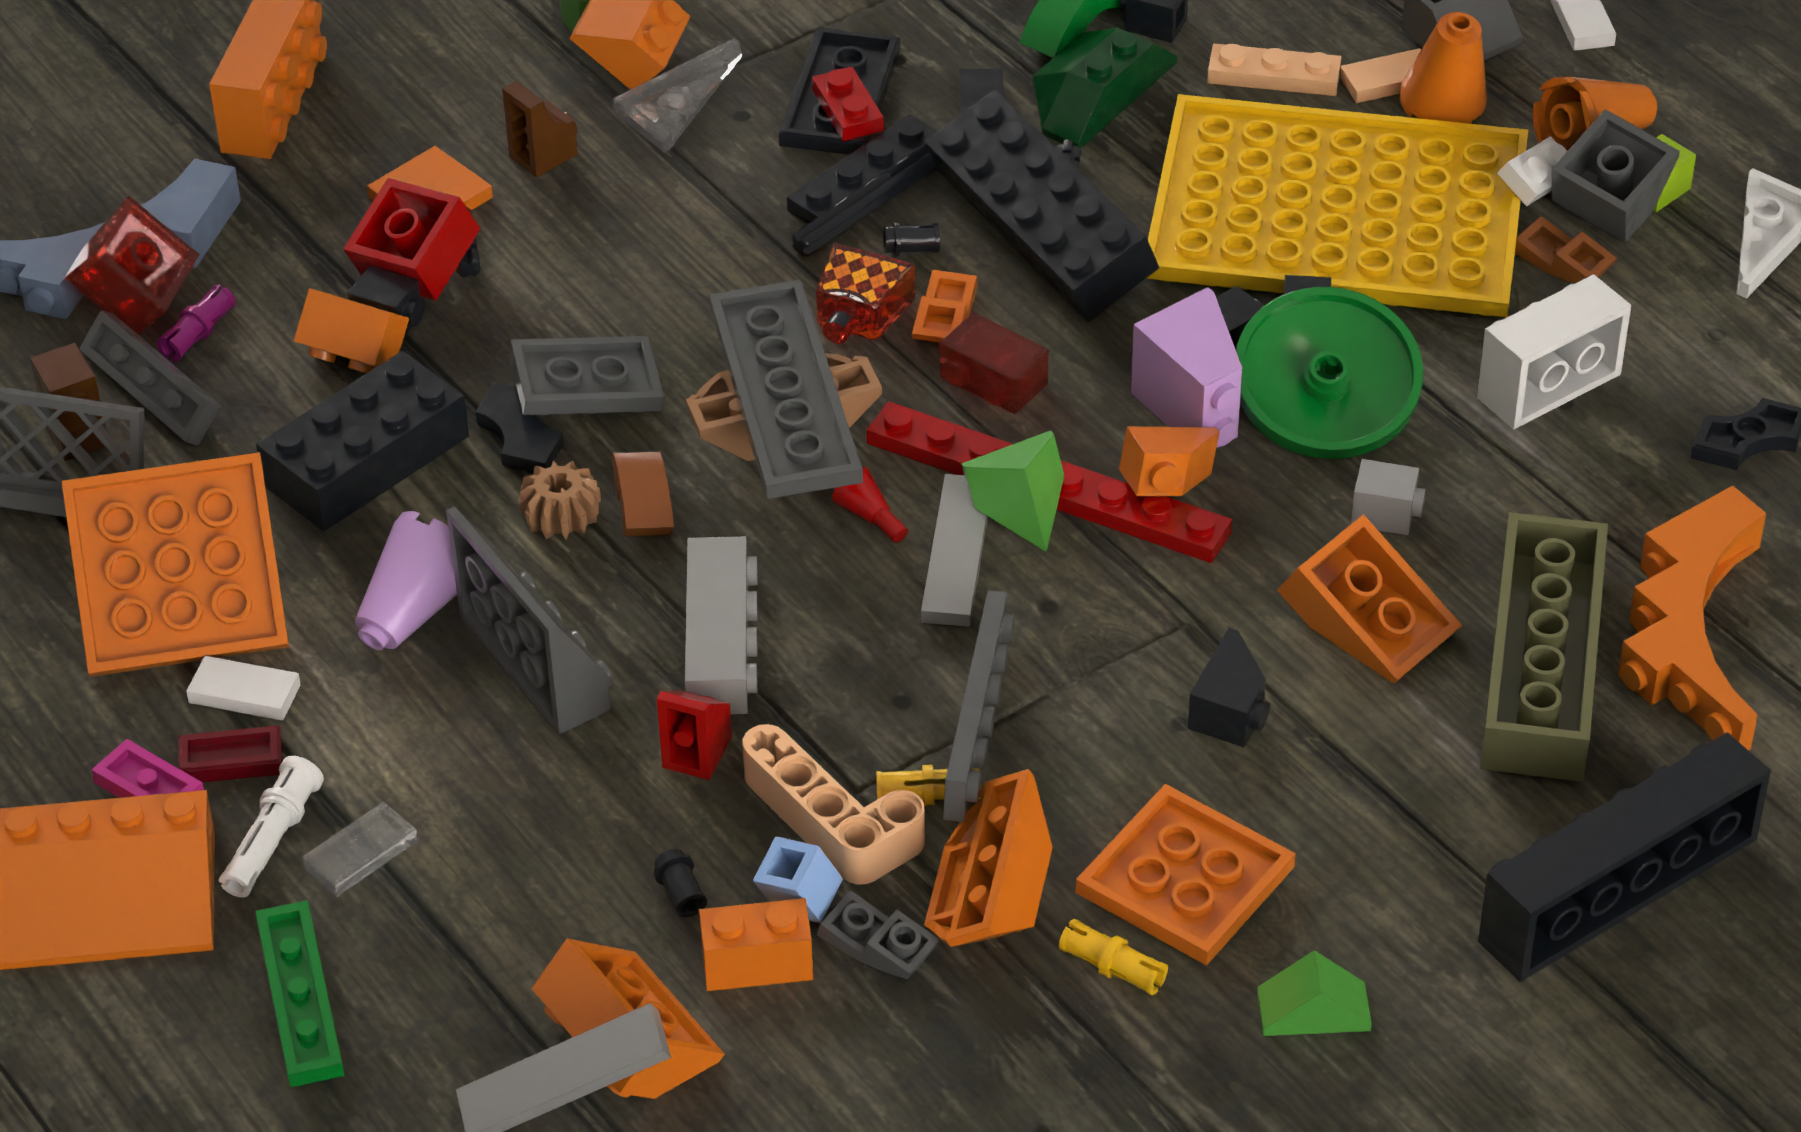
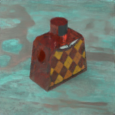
[816,243,915,344]

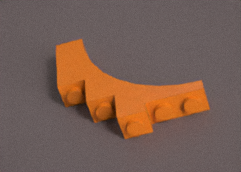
[1617,486,1767,751]

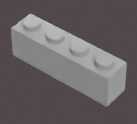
[685,536,758,714]

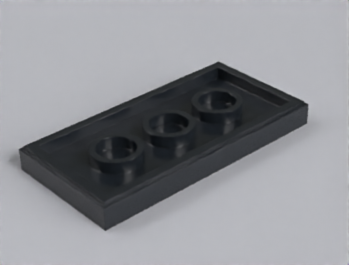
[779,27,901,155]

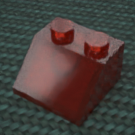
[65,196,200,334]

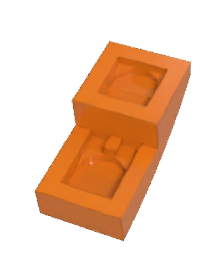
[912,270,978,345]

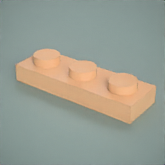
[1207,43,1342,96]

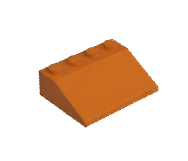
[0,790,215,970]

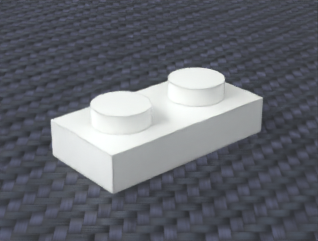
[1497,136,1567,206]

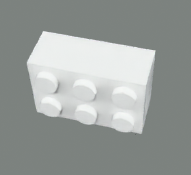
[1477,274,1631,430]

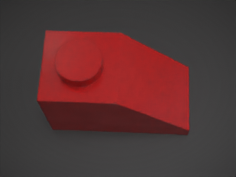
[657,691,732,780]

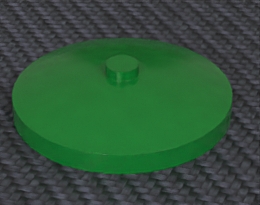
[1236,287,1423,459]

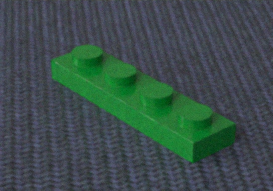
[255,900,344,1088]

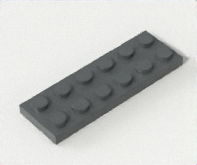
[709,280,863,499]

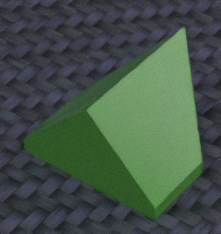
[961,430,1064,552]

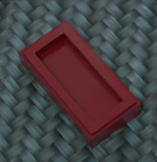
[178,725,283,783]

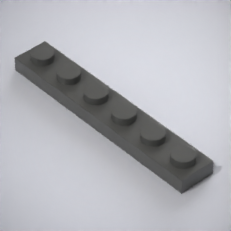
[943,590,1015,822]

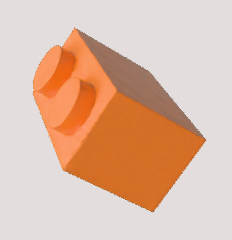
[294,288,409,373]
[699,898,813,991]

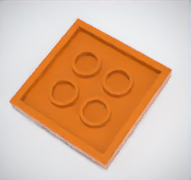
[1075,784,1296,966]

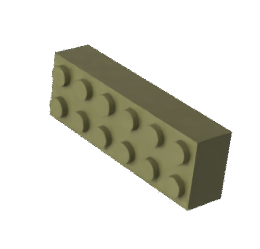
[1480,512,1608,782]

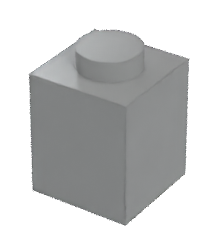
[1351,459,1426,535]

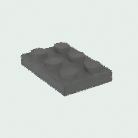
[509,336,664,415]

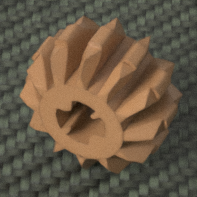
[518,460,601,540]

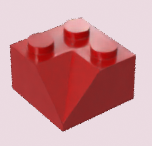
[343,178,480,301]

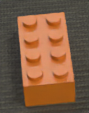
[209,0,327,159]

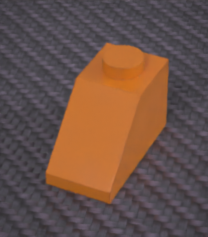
[1119,426,1220,496]

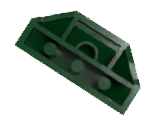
[1032,28,1177,148]

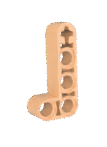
[742,724,925,885]

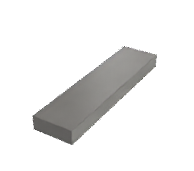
[921,474,988,627]
[456,1003,671,1132]

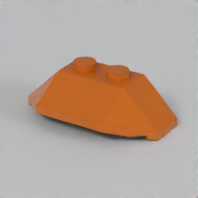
[924,769,1053,947]

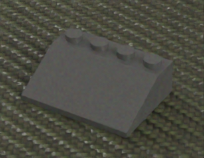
[446,506,613,735]

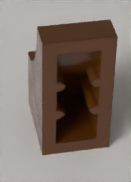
[502,81,578,178]

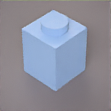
[753,836,843,923]

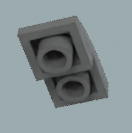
[817,890,940,979]

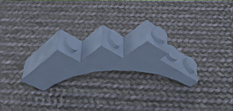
[0,159,241,319]

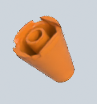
[1399,12,1487,124]
[1533,76,1658,151]

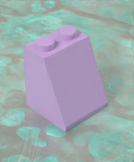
[1131,287,1242,448]

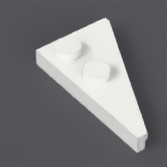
[1737,168,1801,299]

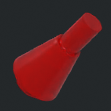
[832,467,908,543]

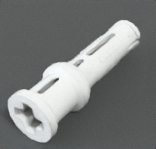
[219,756,324,897]

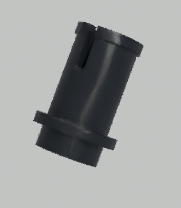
[883,221,940,257]
[653,849,708,918]

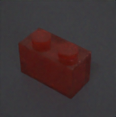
[940,312,1049,415]

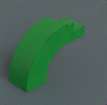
[1019,0,1121,58]

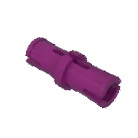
[156,284,236,362]

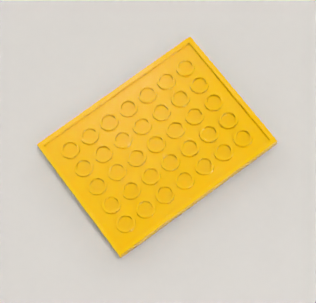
[1146,94,1528,317]

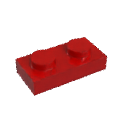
[812,67,884,141]

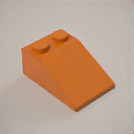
[1277,514,1463,684]

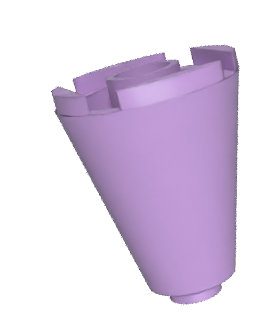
[355,511,457,650]

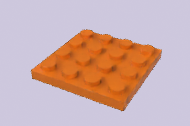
[62,452,289,677]

